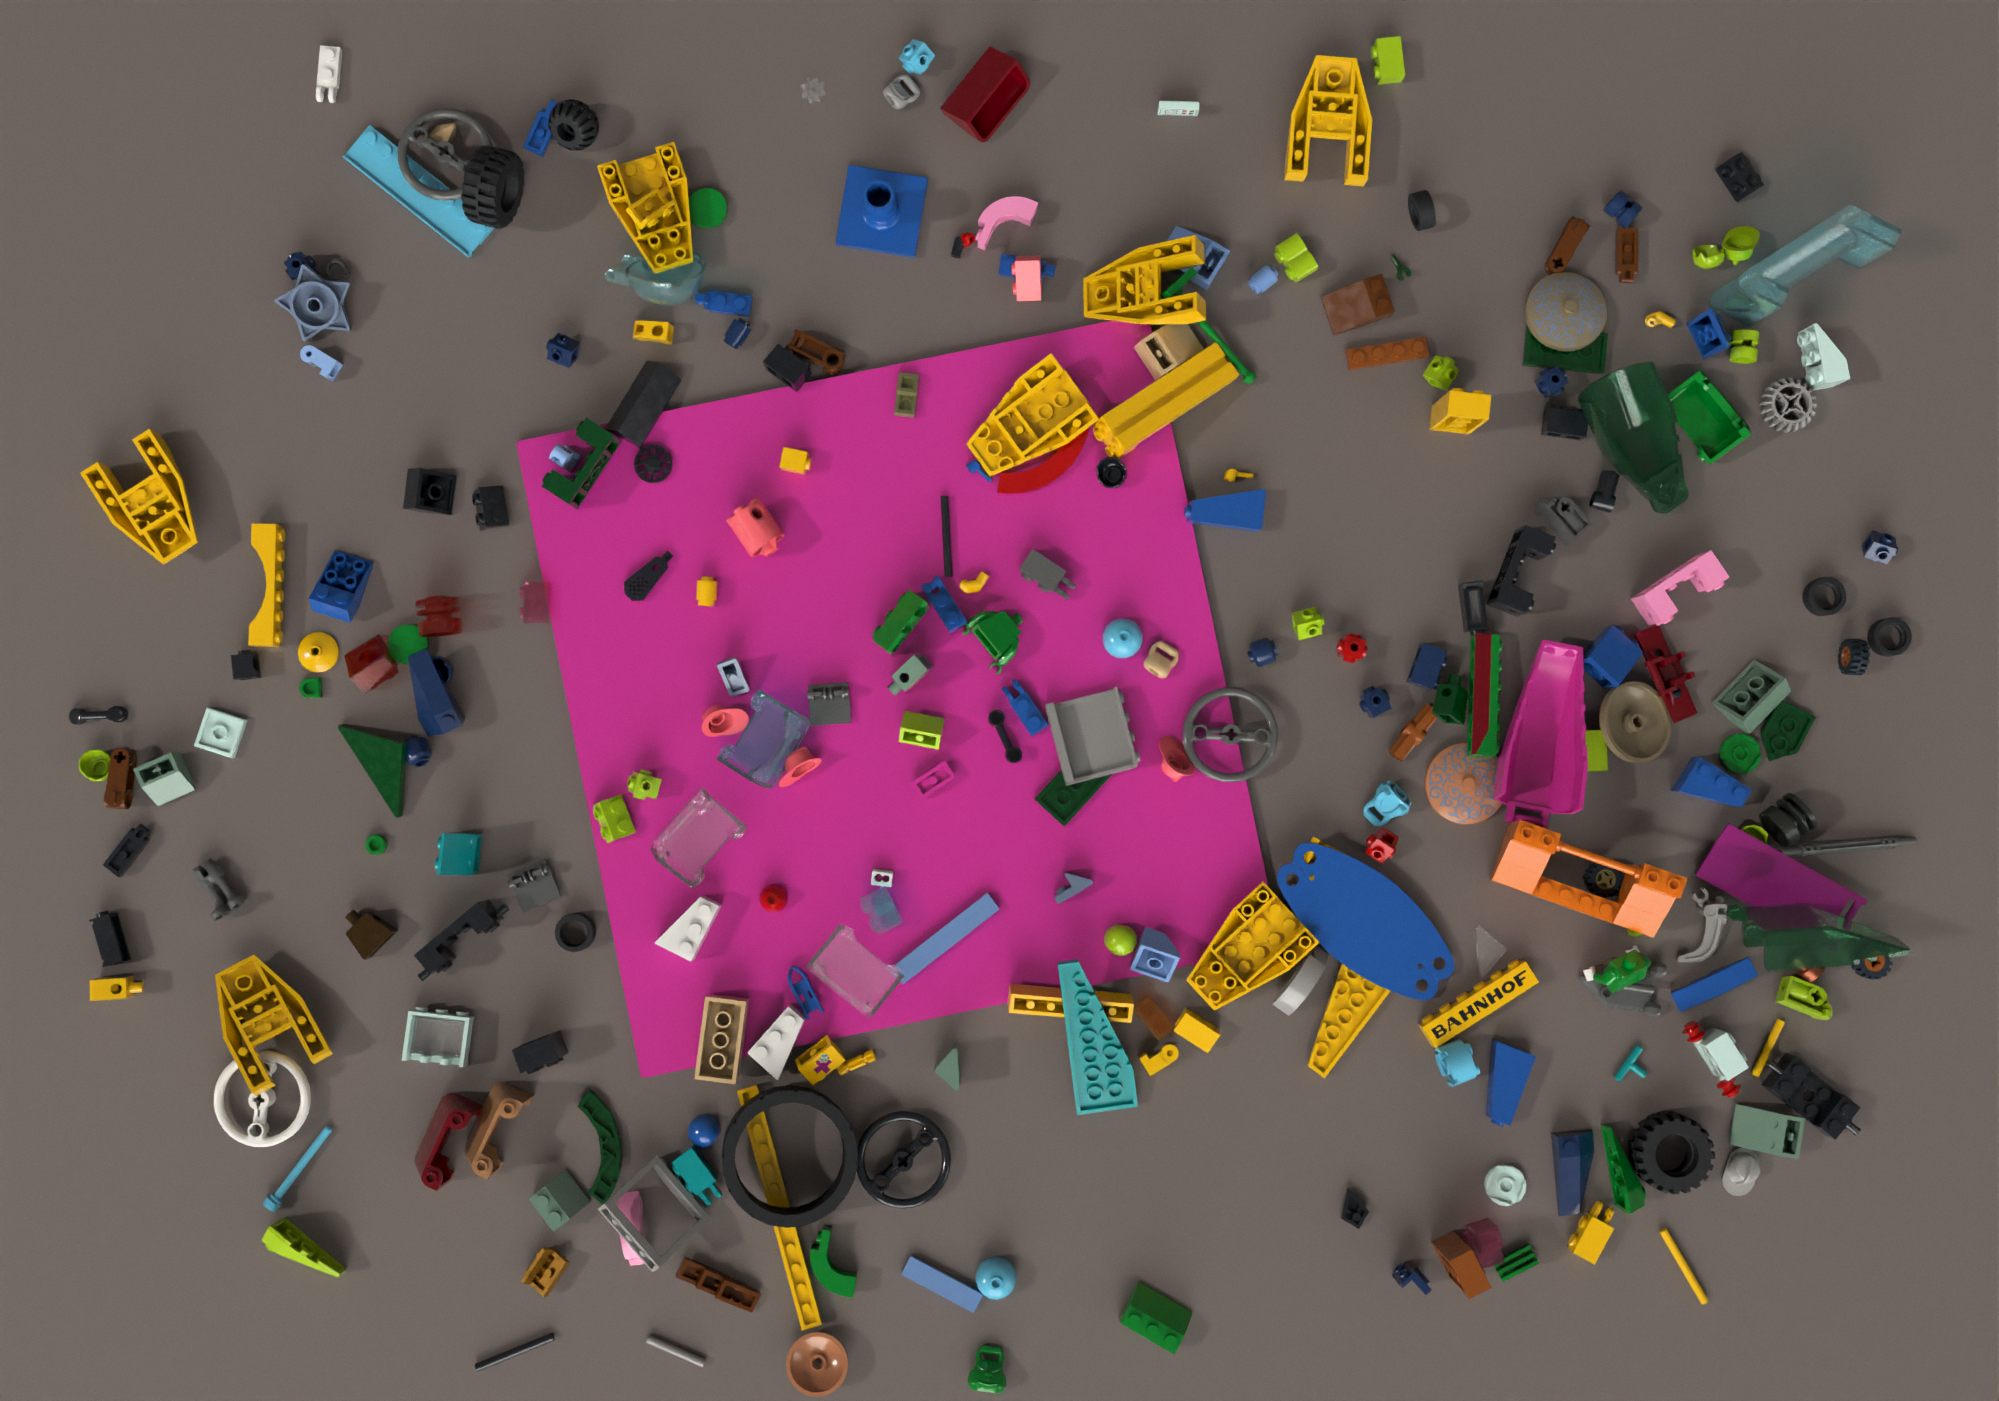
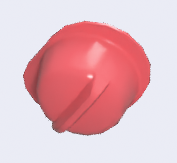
[702,705,749,737]
[1159,736,1195,782]
[779,747,822,787]

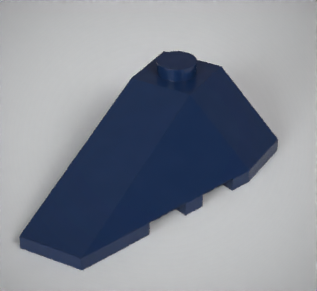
[408,648,465,736]
[1551,1130,1594,1216]

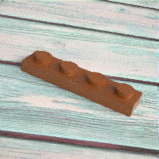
[1345,337,1429,371]

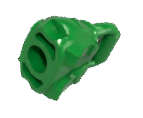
[967,1344,1007,1394]

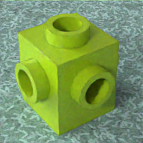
[1423,355,1459,391]
[1291,607,1324,640]
[627,769,662,800]

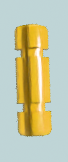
[837,1050,876,1075]

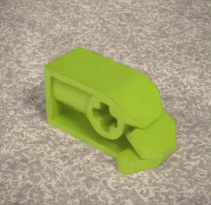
[1775,976,1833,1020]

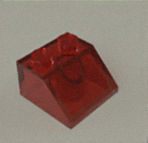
[344,634,399,694]

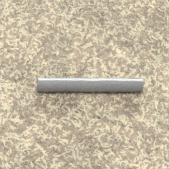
[646,1335,706,1367]

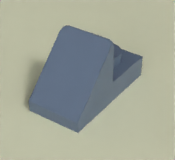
[716,656,750,697]
[1054,872,1094,904]

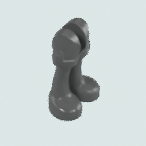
[193,858,247,921]

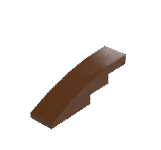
[675,1256,761,1313]

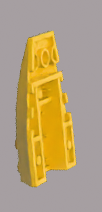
[966,353,1099,477]

